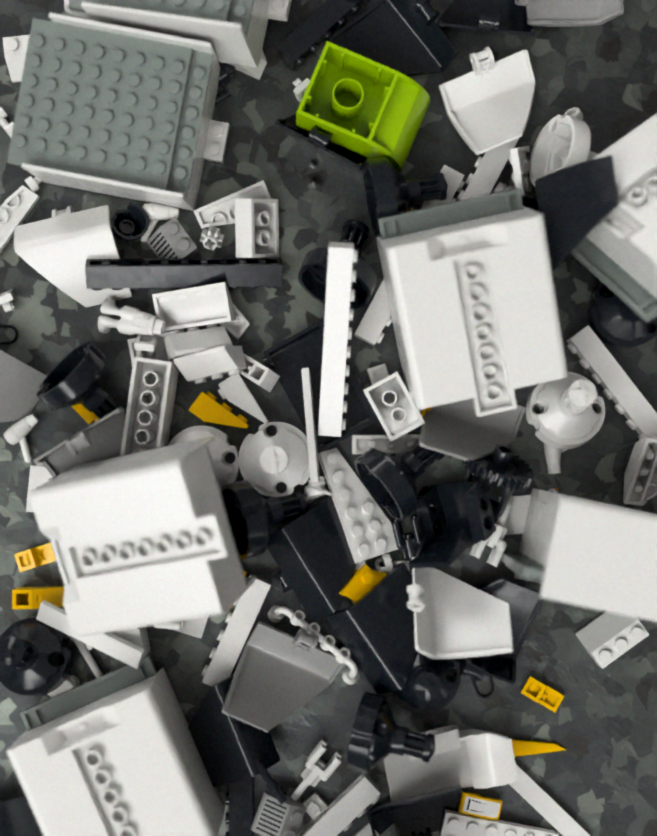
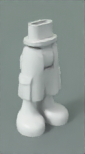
[98,298,166,336]

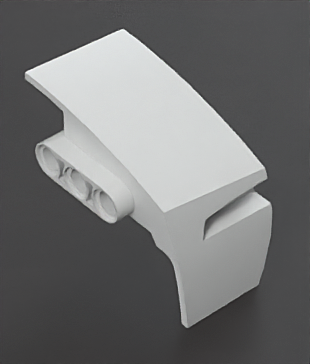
[383,725,518,802]

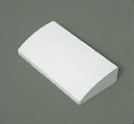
[152,282,236,331]

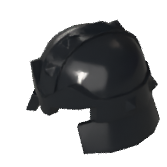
[110,202,149,242]

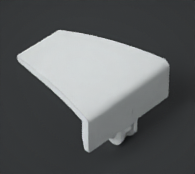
[439,46,536,155]
[14,205,132,308]
[406,556,514,660]

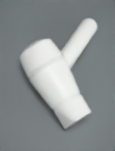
[141,203,179,243]
[3,413,39,463]
[544,443,568,474]

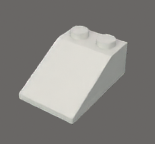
[363,372,425,441]

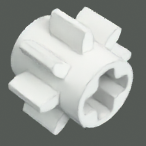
[199,226,224,251]

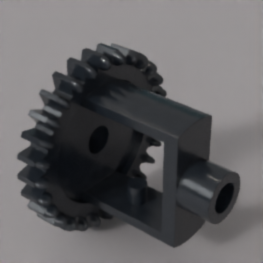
[461,444,534,518]

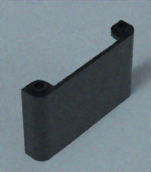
[262,319,379,453]

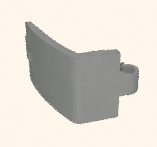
[515,0,624,27]

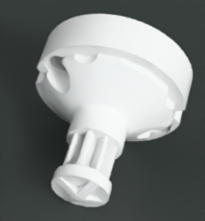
[529,114,598,186]
[526,372,605,449]
[239,422,310,497]
[168,426,240,490]

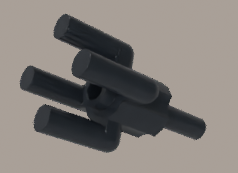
[391,514,423,561]

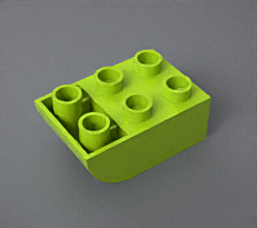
[295,41,431,172]

